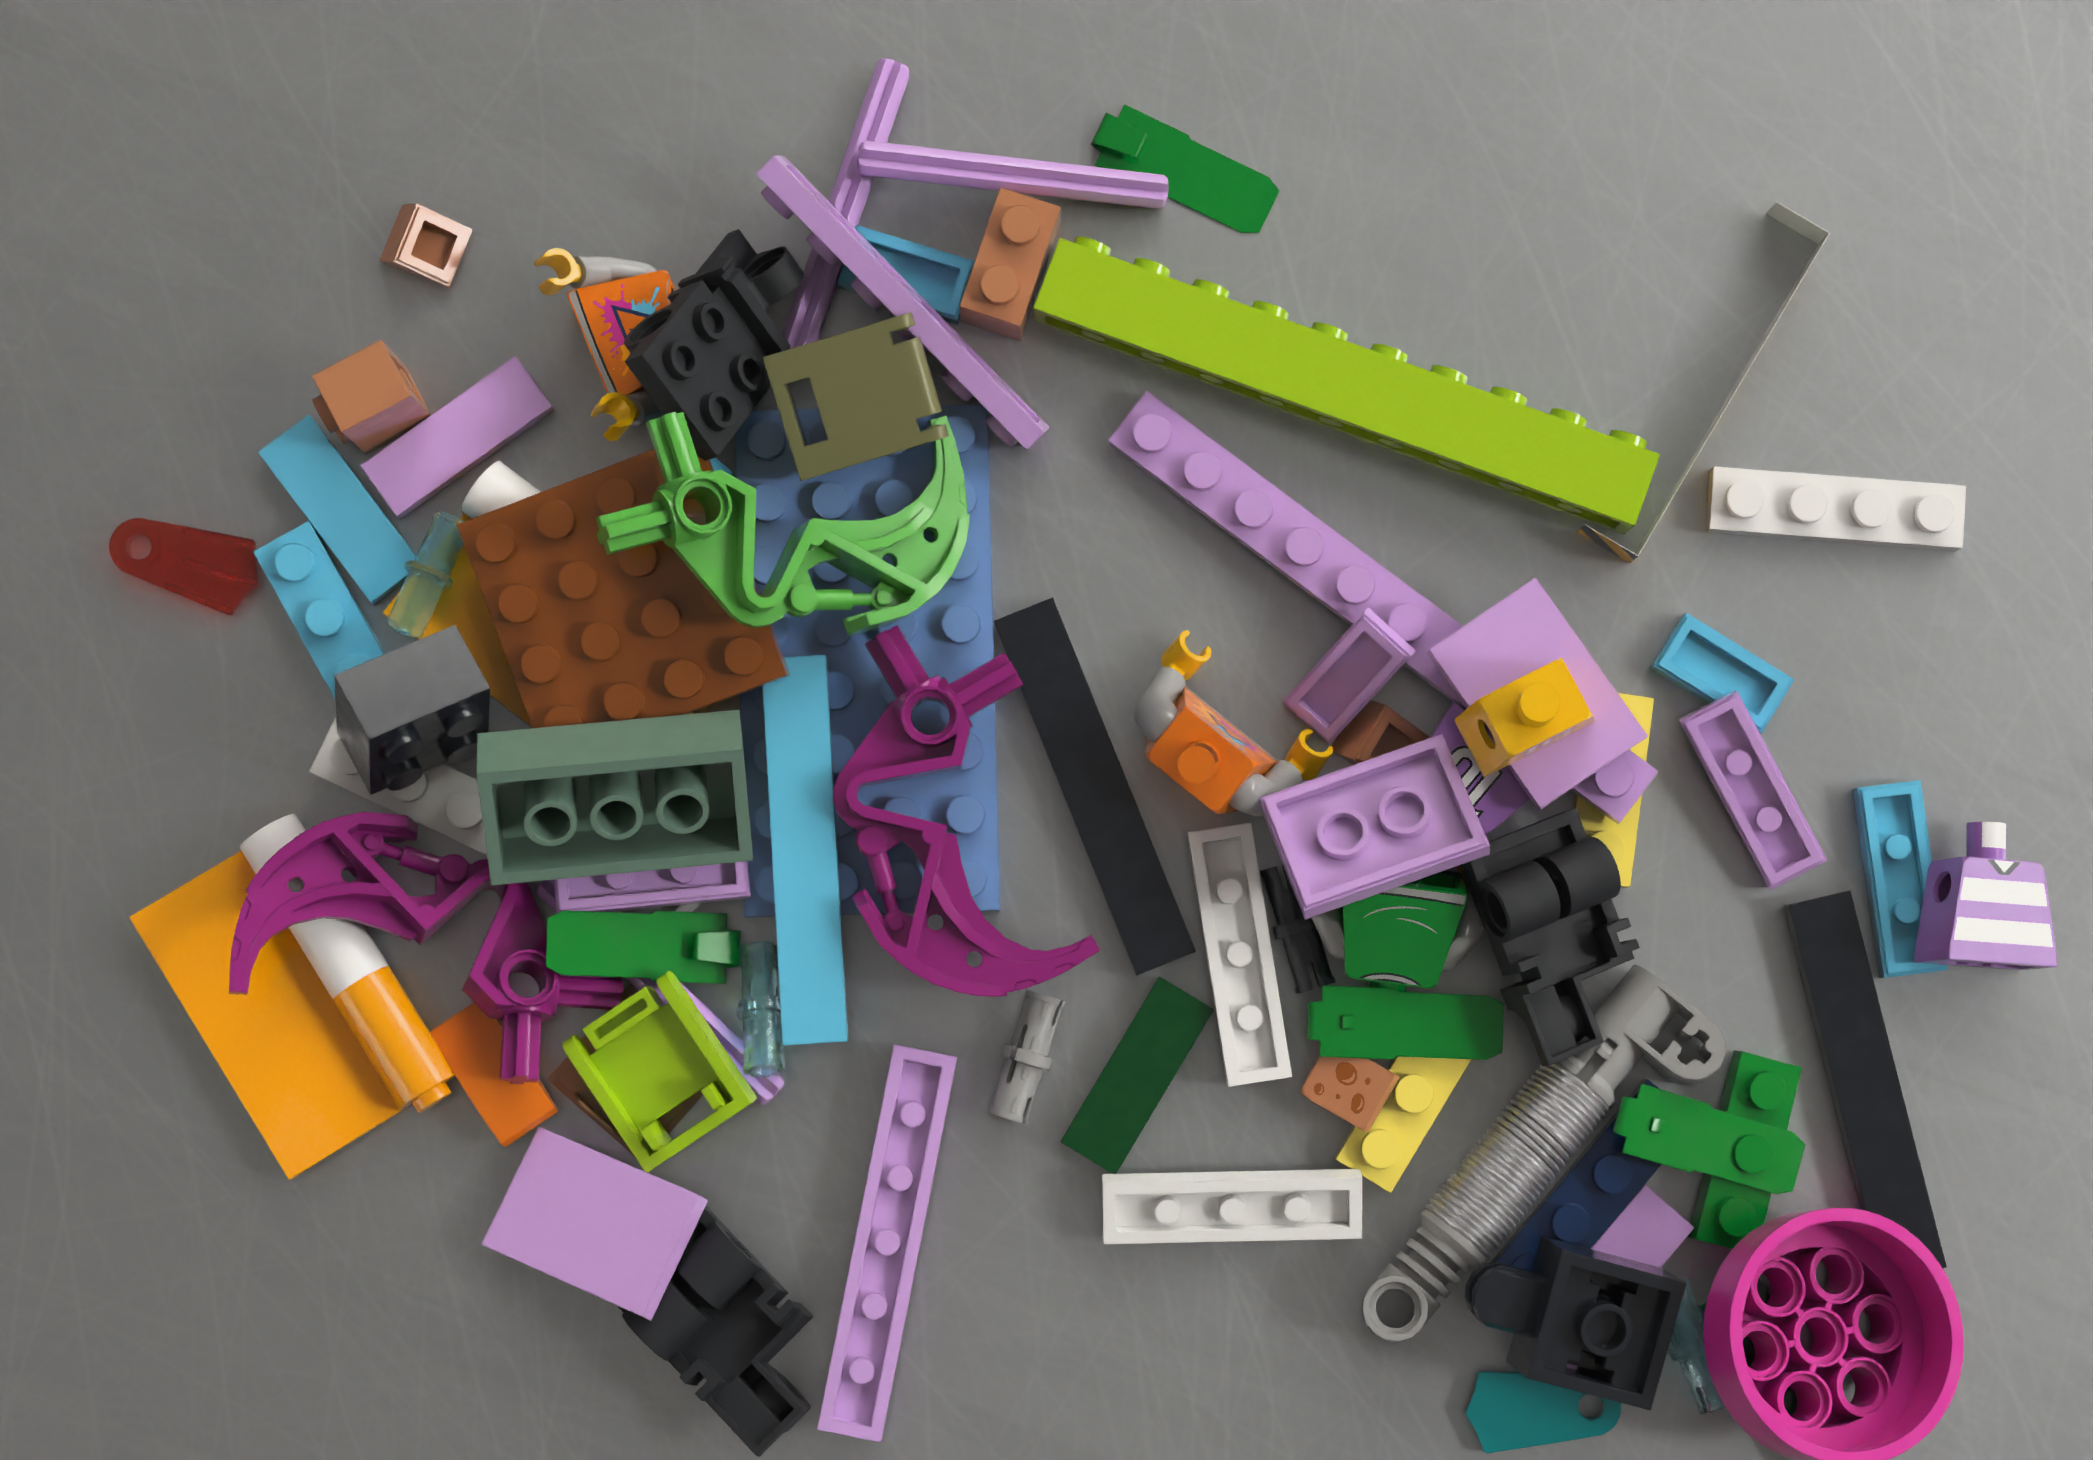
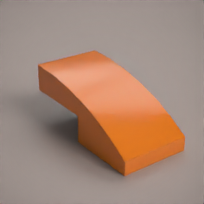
[430,1002,559,1147]

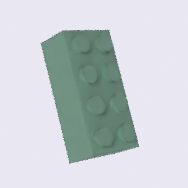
[476,710,753,885]

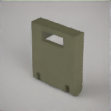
[763,312,949,481]

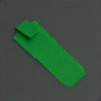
[1091,104,1279,233]
[546,910,741,984]
[1307,985,1504,1060]
[1613,1084,1806,1195]

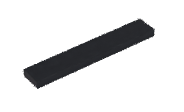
[994,597,1196,976]
[1784,890,1947,1268]

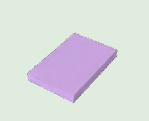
[1428,577,1648,811]
[1260,734,1490,919]
[481,1127,708,1321]

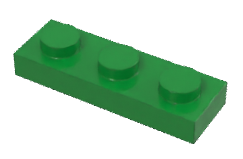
[1688,1050,1802,1249]

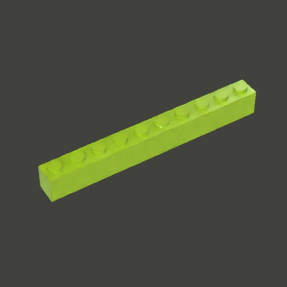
[1033,236,1660,535]

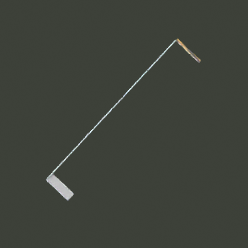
[1577,201,1830,563]

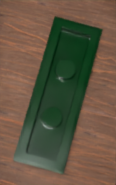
[1060,976,1214,1174]

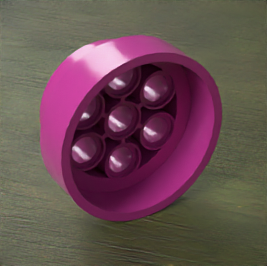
[1703,1208,1964,1460]

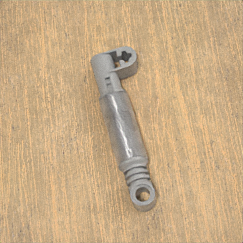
[1362,965,1726,1343]

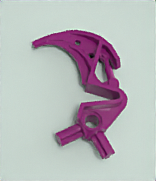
[833,625,1100,997]
[228,812,623,1084]

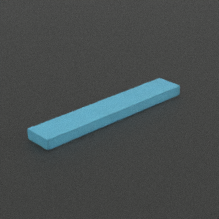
[762,655,849,1046]

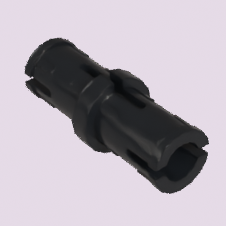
[1259,865,1336,994]

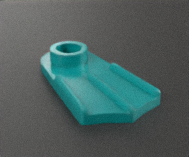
[1465,1371,1621,1454]

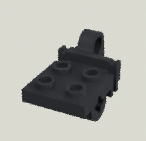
[624,229,804,461]
[1460,808,1640,1067]
[617,1206,813,1457]

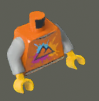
[534,248,676,441]
[1134,630,1333,817]

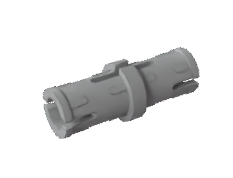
[988,989,1065,1125]

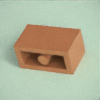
[960,187,1061,342]
[312,339,431,454]

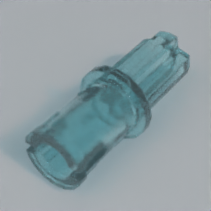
[387,511,465,639]

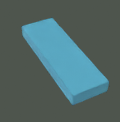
[258,415,423,605]
[1852,780,1948,978]

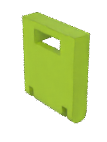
[562,971,757,1173]

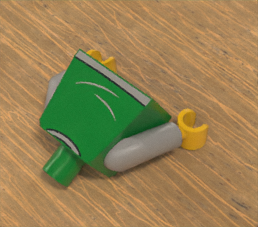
[1311,865,1484,992]

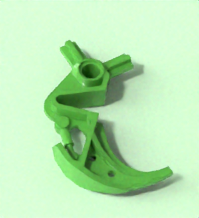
[596,412,970,636]

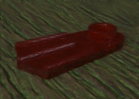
[109,518,259,616]

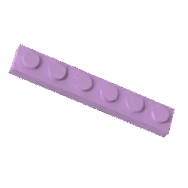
[756,155,1050,450]
[817,1045,957,1442]

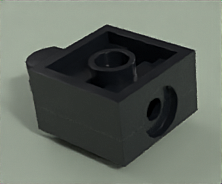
[1465,1236,1687,1411]

